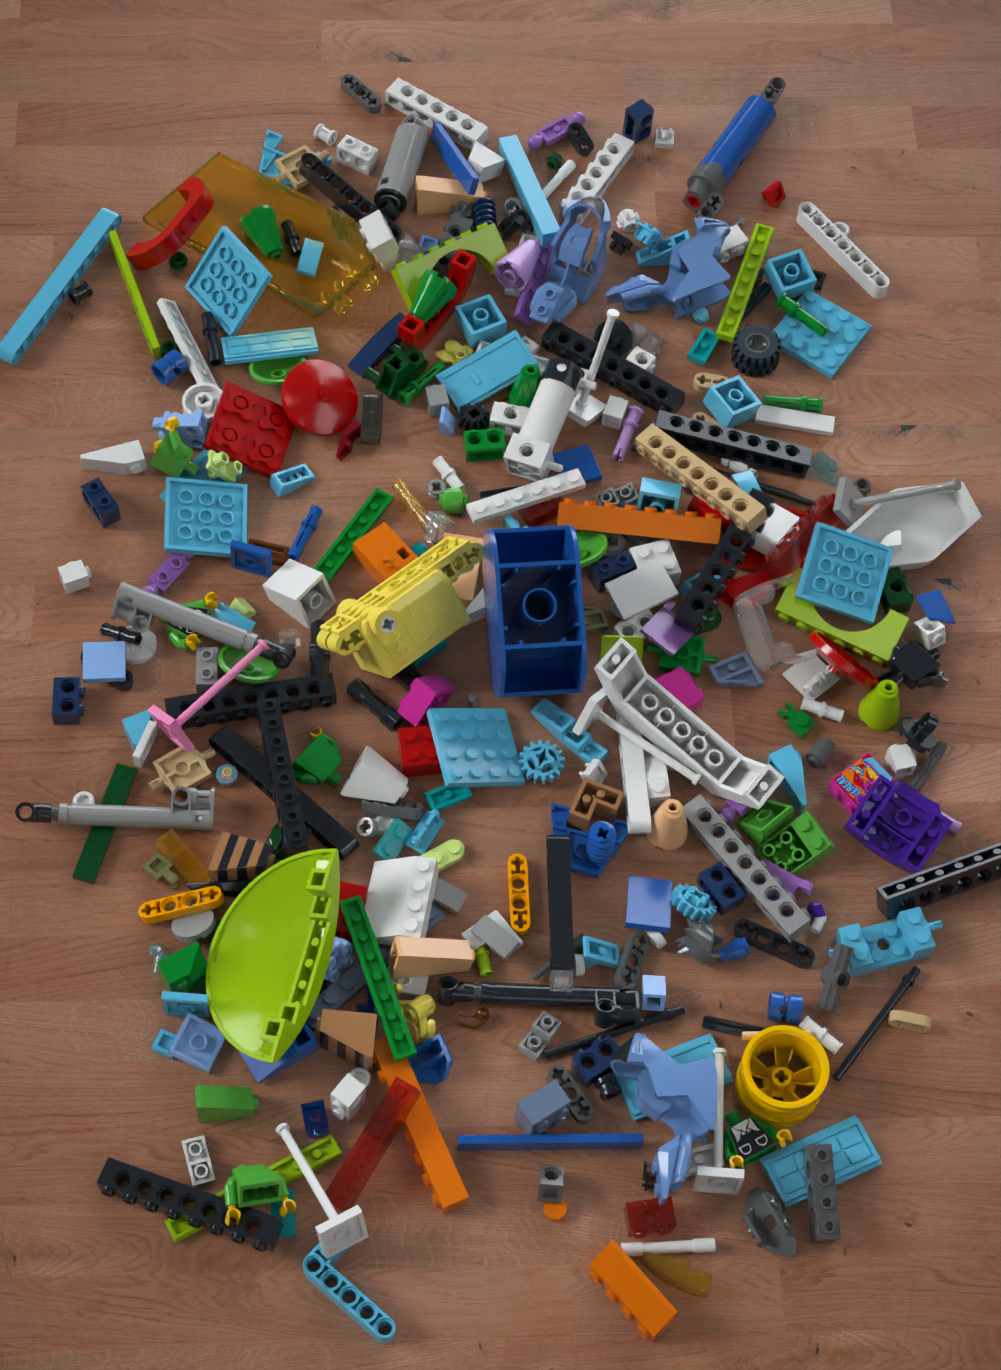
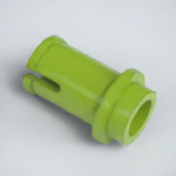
[474,947,494,977]

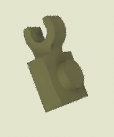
[142,852,181,890]

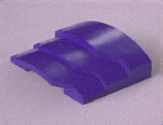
[844,774,953,874]

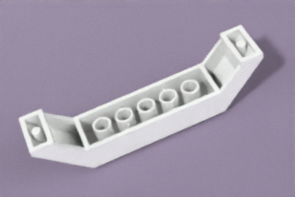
[594,637,785,809]

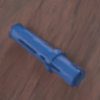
[287,505,323,562]

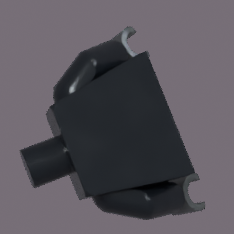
[890,638,950,690]

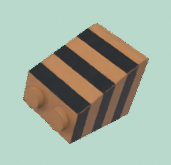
[208,831,276,883]
[316,1009,377,1073]

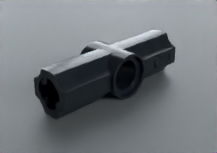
[309,620,330,676]

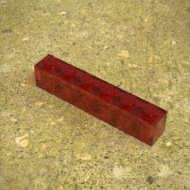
[761,492,840,584]
[325,1076,421,1212]

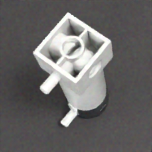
[503,358,597,482]

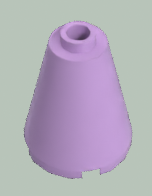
[493,240,541,292]

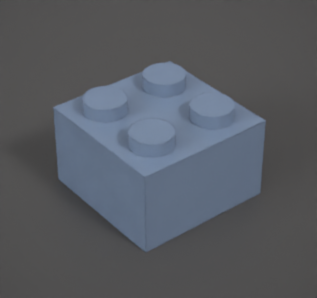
[515,1079,571,1134]

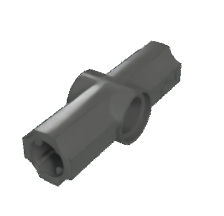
[817,942,854,1013]

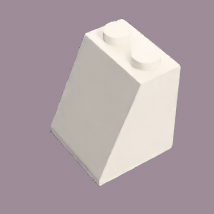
[262,559,336,629]

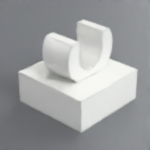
[655,127,674,149]
[579,758,608,783]

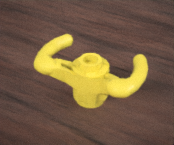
[393,983,436,1043]

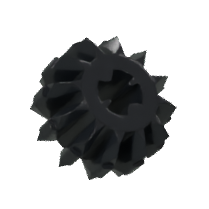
[457,402,490,433]

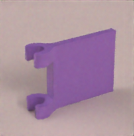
[639,599,698,657]
[745,858,814,917]

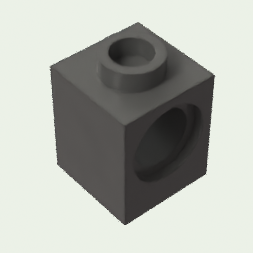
[538,1164,564,1203]

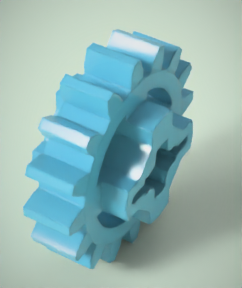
[518,739,565,785]
[670,884,717,922]

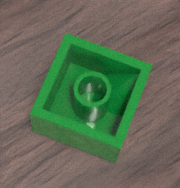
[157,941,208,993]

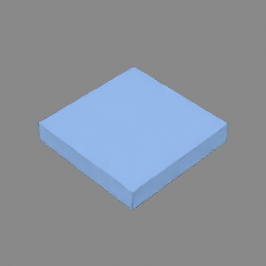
[83,641,126,683]
[167,1012,226,1073]

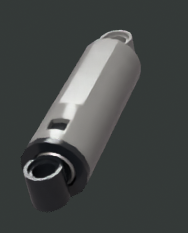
[374,113,428,222]

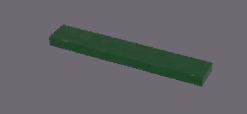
[72,763,138,885]

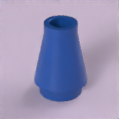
[716,937,751,963]

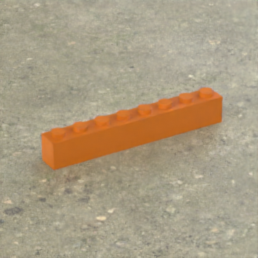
[557,498,721,544]
[373,1036,469,1214]

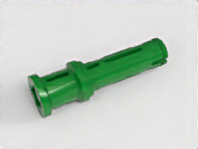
[775,292,829,338]
[396,361,446,406]
[763,394,823,414]

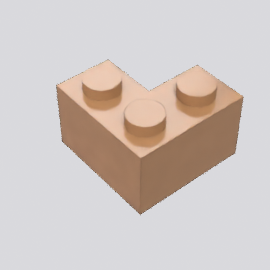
[567,777,625,831]

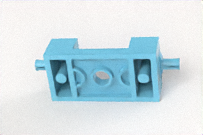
[828,907,943,978]

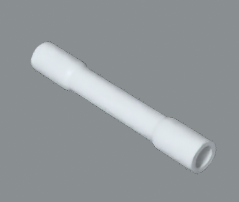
[542,160,576,199]
[620,1237,716,1257]

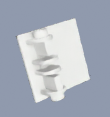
[782,651,840,700]

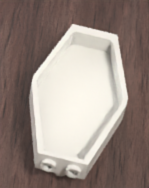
[846,481,982,570]

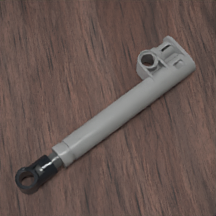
[110,582,296,669]
[15,786,215,831]

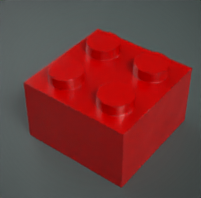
[398,725,442,777]

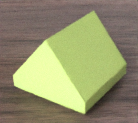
[230,598,257,619]

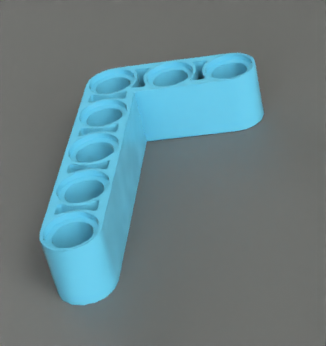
[303,1242,396,1344]

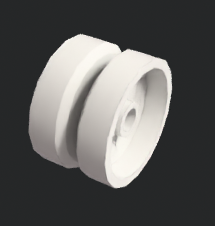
[182,383,222,424]

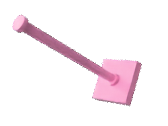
[147,639,270,753]

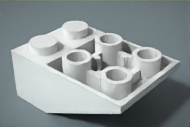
[359,210,399,277]

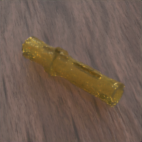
[392,478,434,530]

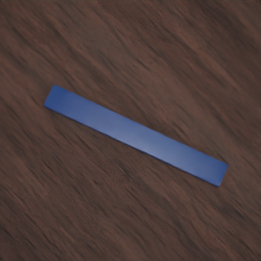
[457,1133,643,1151]

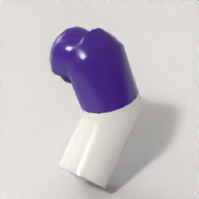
[807,902,827,935]

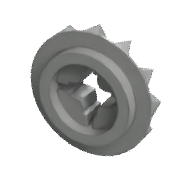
[602,532,625,558]

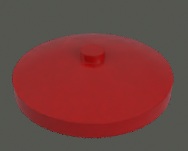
[281,359,358,437]
[808,630,879,689]

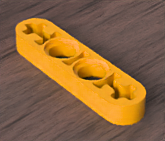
[507,853,530,936]
[138,886,224,924]

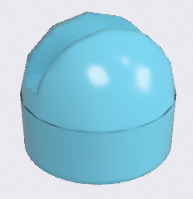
[692,308,709,324]

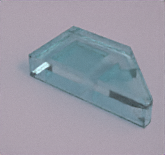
[809,450,837,487]

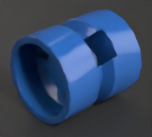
[151,349,188,386]
[767,991,803,1024]

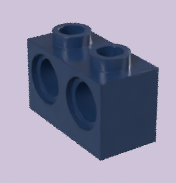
[622,99,654,145]
[81,477,121,528]
[589,550,636,593]
[52,677,85,725]
[697,861,745,916]
[571,1035,619,1088]

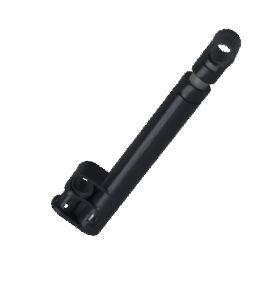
[437,976,640,1029]

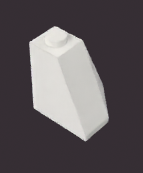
[340,746,409,803]

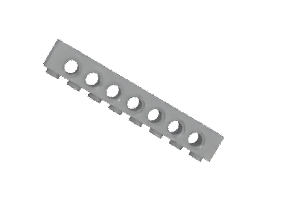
[683,794,811,943]

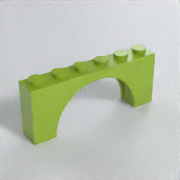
[391,222,508,311]
[775,567,909,666]

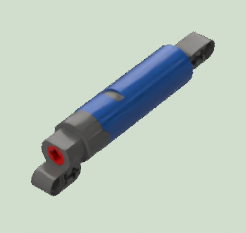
[683,77,786,225]

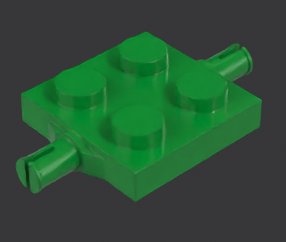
[646,636,717,678]

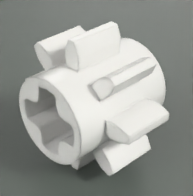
[616,209,640,232]

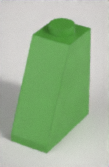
[195,1085,259,1123]

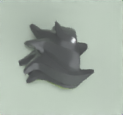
[675,918,723,965]

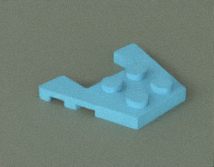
[258,129,333,194]

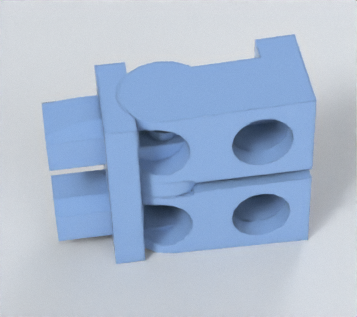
[152,410,210,449]

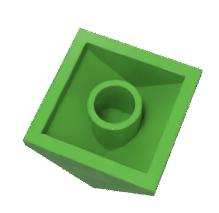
[736,799,794,846]

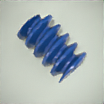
[586,821,617,864]

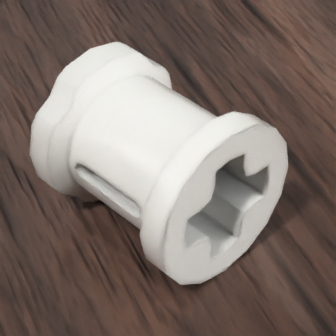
[313,123,338,146]

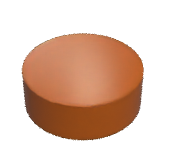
[543,1199,567,1222]

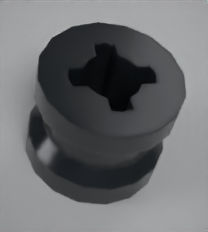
[594,1074,622,1101]

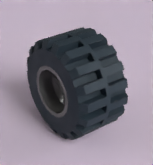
[731,325,782,377]

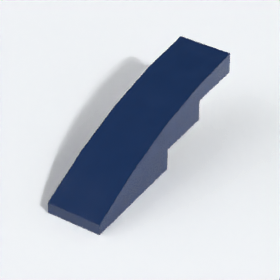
[347,312,405,379]

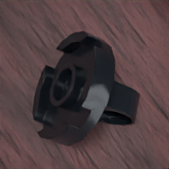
[498,200,534,237]
[594,319,633,356]
[897,712,939,754]

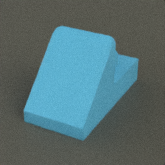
[583,935,620,969]

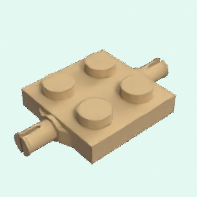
[273,145,329,190]
[148,747,216,798]

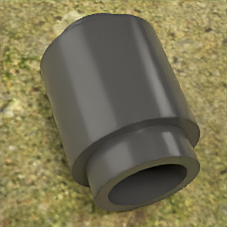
[806,737,835,768]

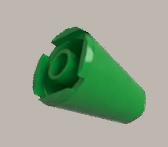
[239,205,284,260]
[409,270,457,324]
[508,364,542,408]

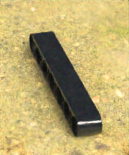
[299,153,402,245]
[546,835,574,977]

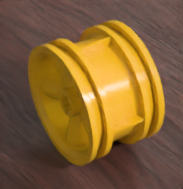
[735,1025,830,1127]

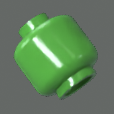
[439,488,469,514]

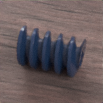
[472,197,497,231]

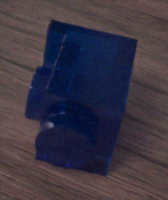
[301,1100,329,1139]

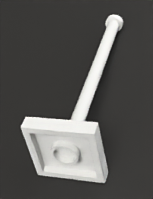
[567,309,619,428]
[572,688,702,786]
[692,1048,744,1195]
[276,1123,369,1259]

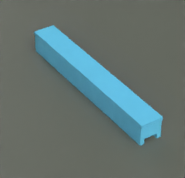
[499,135,560,248]

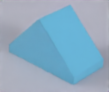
[122,710,155,751]

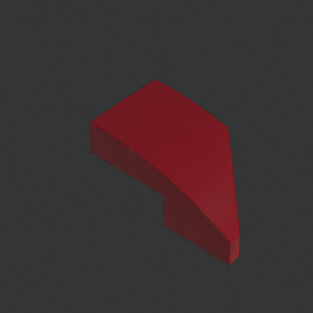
[336,420,361,461]

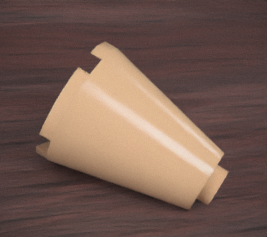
[646,799,689,851]

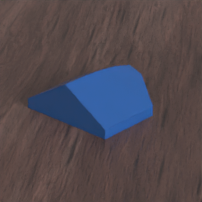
[916,589,956,624]
[408,1033,453,1085]

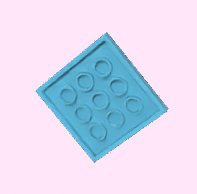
[185,226,273,336]
[772,291,872,379]
[164,477,247,558]
[795,522,894,625]
[426,708,525,787]

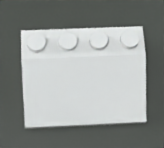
[365,856,439,946]

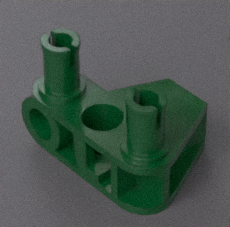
[363,342,428,400]

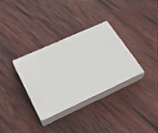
[604,558,679,621]

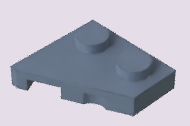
[708,651,764,688]

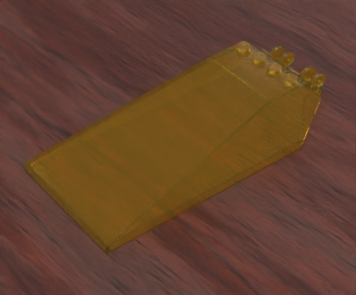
[142,152,380,318]

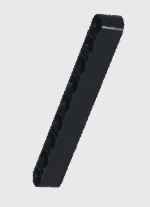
[208,725,360,861]

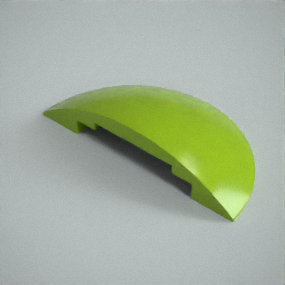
[206,849,340,1064]

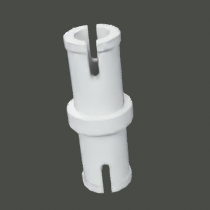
[432,456,465,490]
[800,697,844,722]
[799,1015,843,1055]

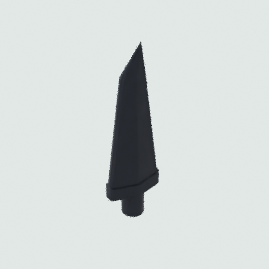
[183,879,249,898]

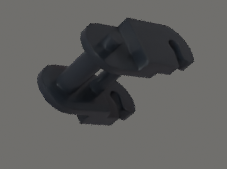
[642,1161,656,1191]

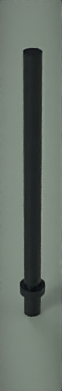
[832,966,920,1081]
[543,1005,685,1059]

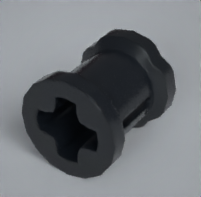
[67,281,93,305]

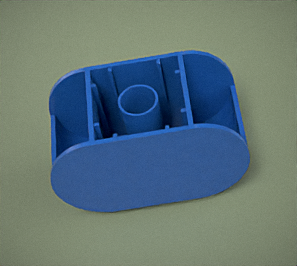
[482,525,587,698]

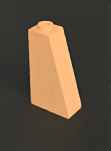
[415,175,487,215]
[443,532,483,609]
[388,936,475,979]

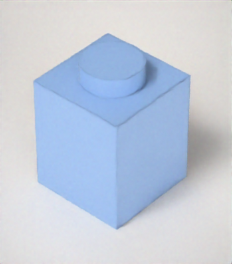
[641,975,666,1011]

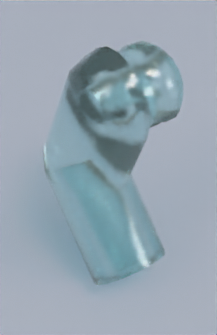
[149,943,166,973]

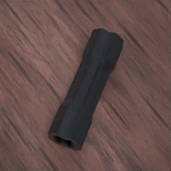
[346,678,404,732]

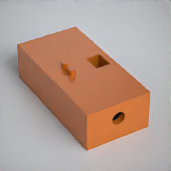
[353,522,418,584]

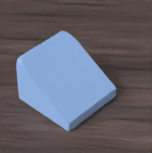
[439,406,456,435]

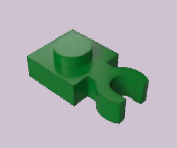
[778,702,816,739]

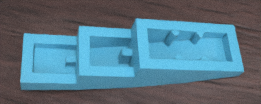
[531,697,609,763]

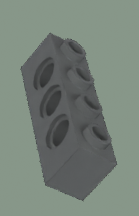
[432,215,473,278]
[803,1144,841,1243]

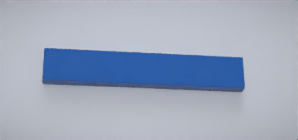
[430,122,479,195]

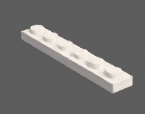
[156,298,218,386]
[466,468,586,524]

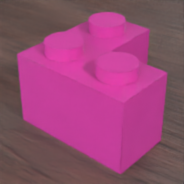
[397,673,455,727]

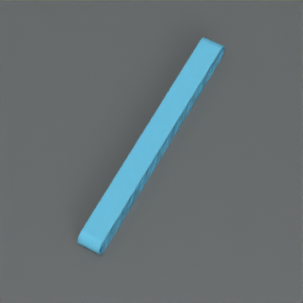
[0,207,122,365]

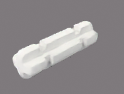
[721,458,757,477]

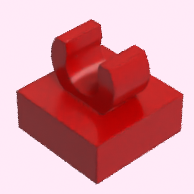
[761,181,786,207]

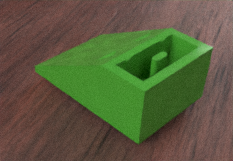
[756,811,837,875]

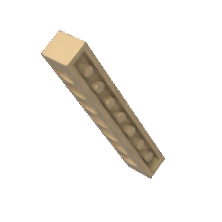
[635,424,768,534]

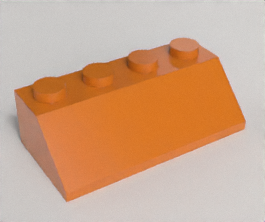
[588,1239,678,1342]

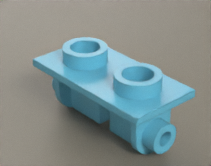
[634,221,666,248]
[405,809,446,854]

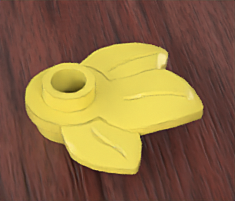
[435,340,473,365]

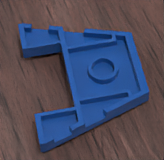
[551,803,628,879]

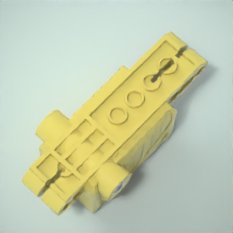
[317,536,484,678]

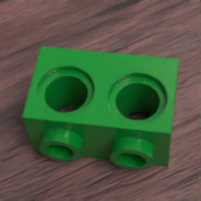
[463,428,506,462]

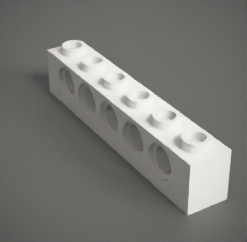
[385,78,488,151]
[559,133,634,224]

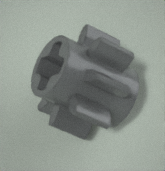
[449,202,472,219]

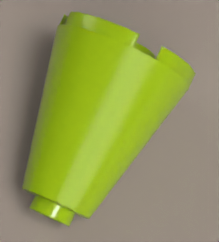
[858,680,900,731]

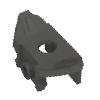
[741,1187,797,1258]

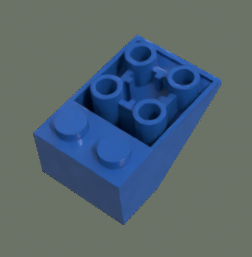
[238,1022,318,1084]

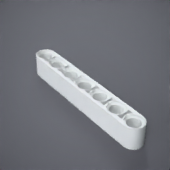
[796,202,890,299]
[616,712,651,834]

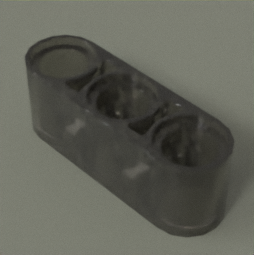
[361,394,383,444]

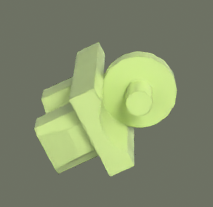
[206,450,242,483]

